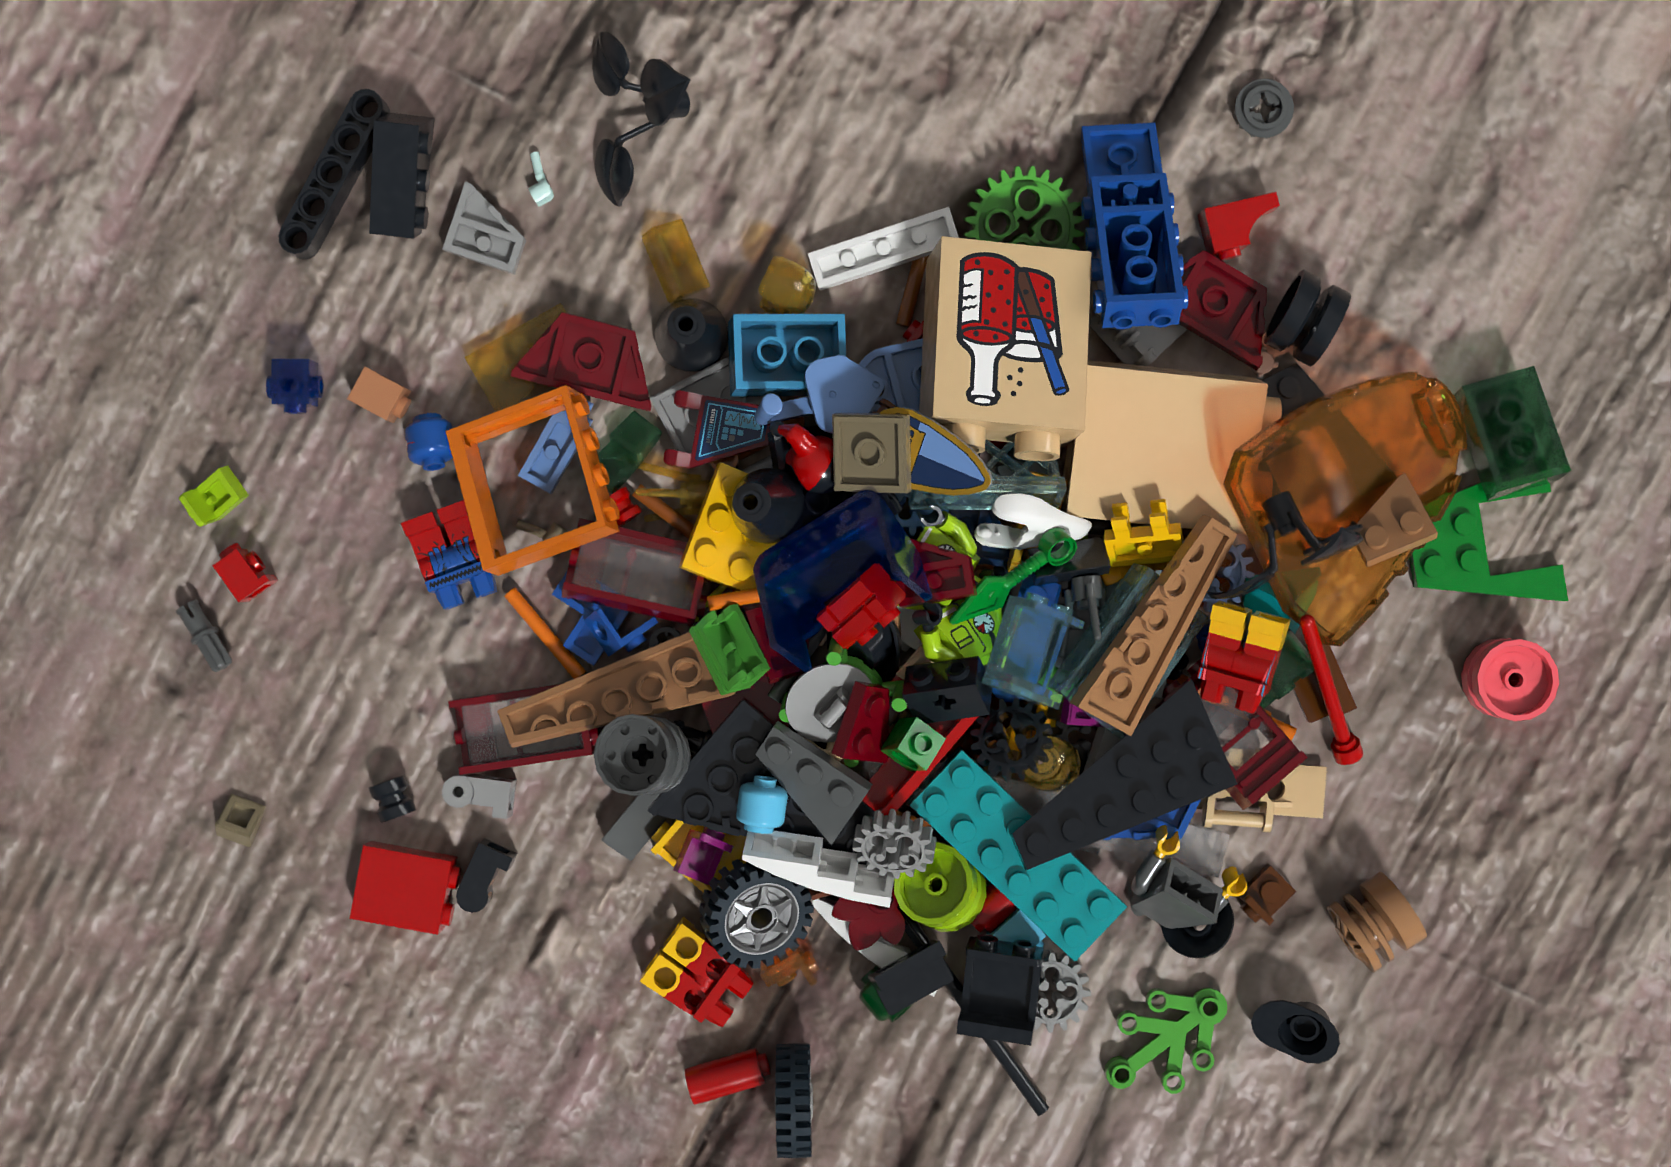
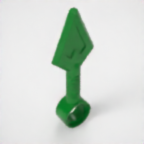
[949,527,1077,625]

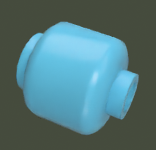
[736,775,788,834]

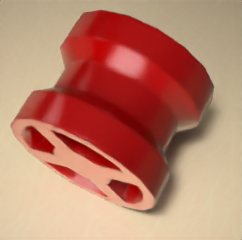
[610,486,642,527]

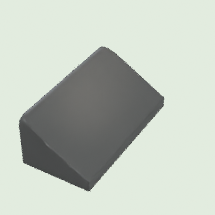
[601,794,668,861]

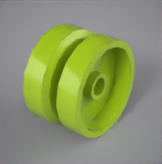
[894,842,987,932]

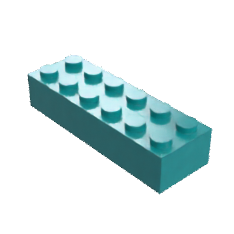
[908,746,1127,962]

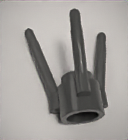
[1058,575,1117,658]

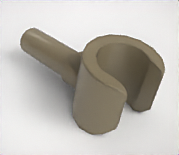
[516,520,568,540]

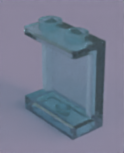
[982,592,1085,710]

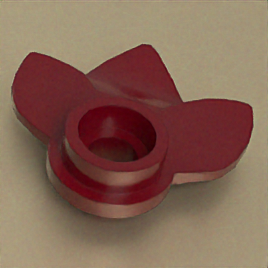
[831,886,905,951]

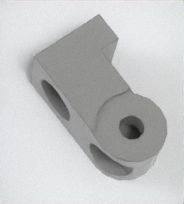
[442,774,517,819]

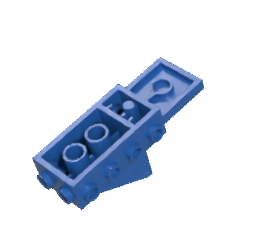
[1080,123,1188,329]

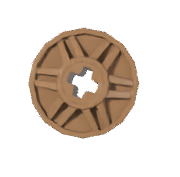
[1327,872,1427,973]

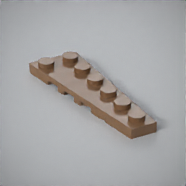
[1070,515,1237,736]
[497,632,736,748]

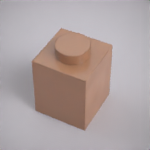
[347,366,411,423]

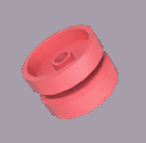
[1461,638,1559,721]

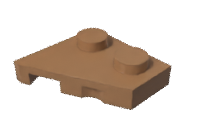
[1356,473,1438,567]

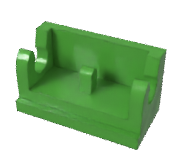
[689,604,770,695]

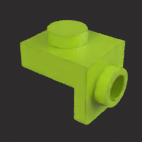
[179,465,249,527]

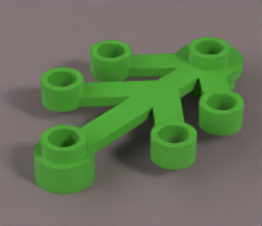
[1104,988,1227,1094]

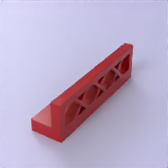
[862,716,979,816]

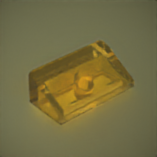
[642,219,710,303]

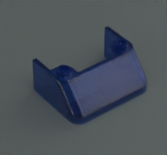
[753,490,933,673]

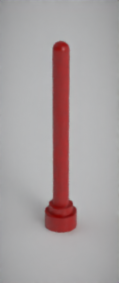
[1300,614,1363,765]

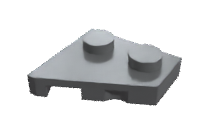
[442,182,526,275]

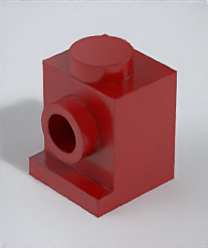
[213,543,278,602]

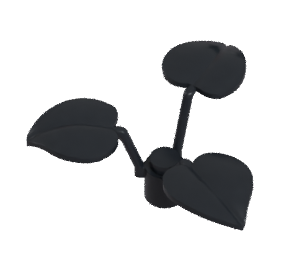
[592,32,691,207]
[1207,491,1364,599]

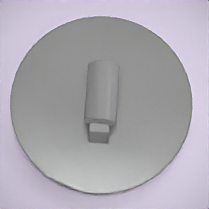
[785,663,871,743]

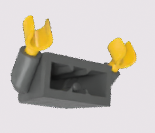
[1130,825,1247,929]

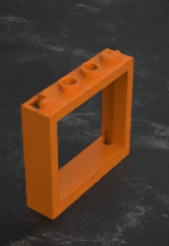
[446,385,620,576]

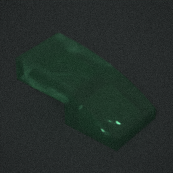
[598,410,662,494]

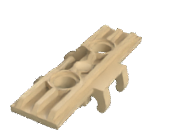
[1197,745,1327,832]

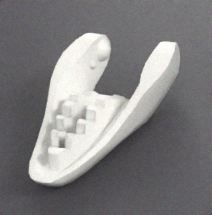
[974,494,1092,550]

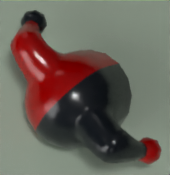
[769,420,834,494]

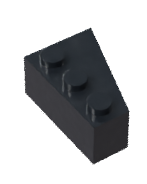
[369,113,435,239]

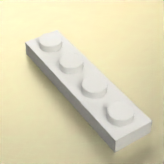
[808,207,959,291]

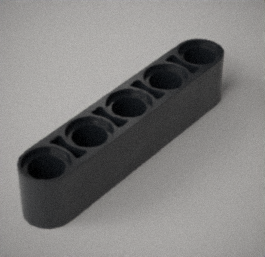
[278,89,390,260]

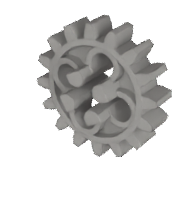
[852,809,936,879]
[1034,949,1091,1033]

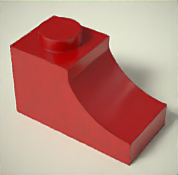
[1197,192,1280,261]

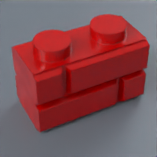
[817,563,906,649]

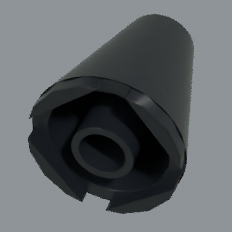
[655,298,728,372]
[731,468,806,544]

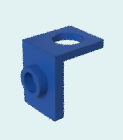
[584,608,659,657]

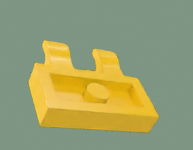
[1104,499,1184,567]

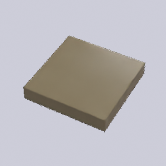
[832,413,911,493]

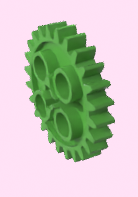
[963,166,1084,250]

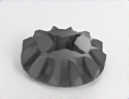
[1234,79,1294,139]

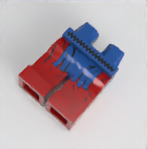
[401,500,497,610]

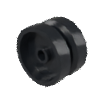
[1263,269,1351,367]

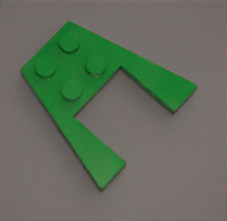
[1408,456,1568,601]

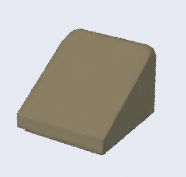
[215,794,266,847]

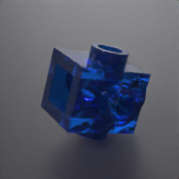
[266,359,324,414]

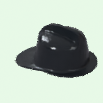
[1251,1000,1340,1064]

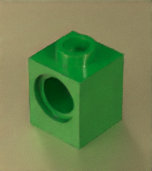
[880,717,946,771]

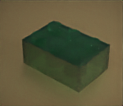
[1452,366,1571,501]

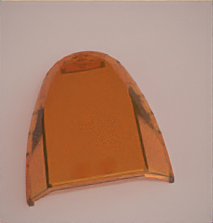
[1223,372,1467,646]

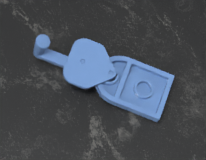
[754,339,923,433]

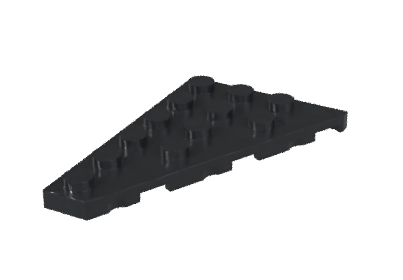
[647,698,875,865]

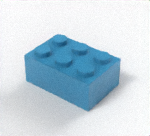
[728,314,846,397]

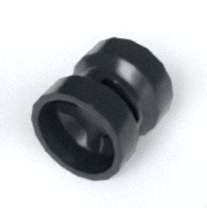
[369,775,416,823]

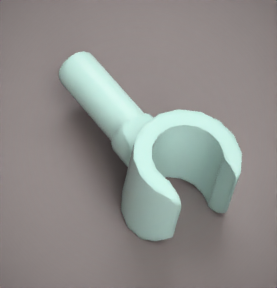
[528,152,554,207]

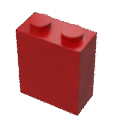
[349,841,461,935]

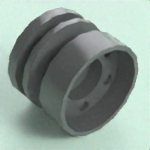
[594,714,691,796]

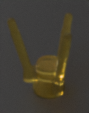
[628,459,710,522]

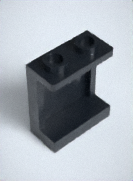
[956,934,1044,1046]

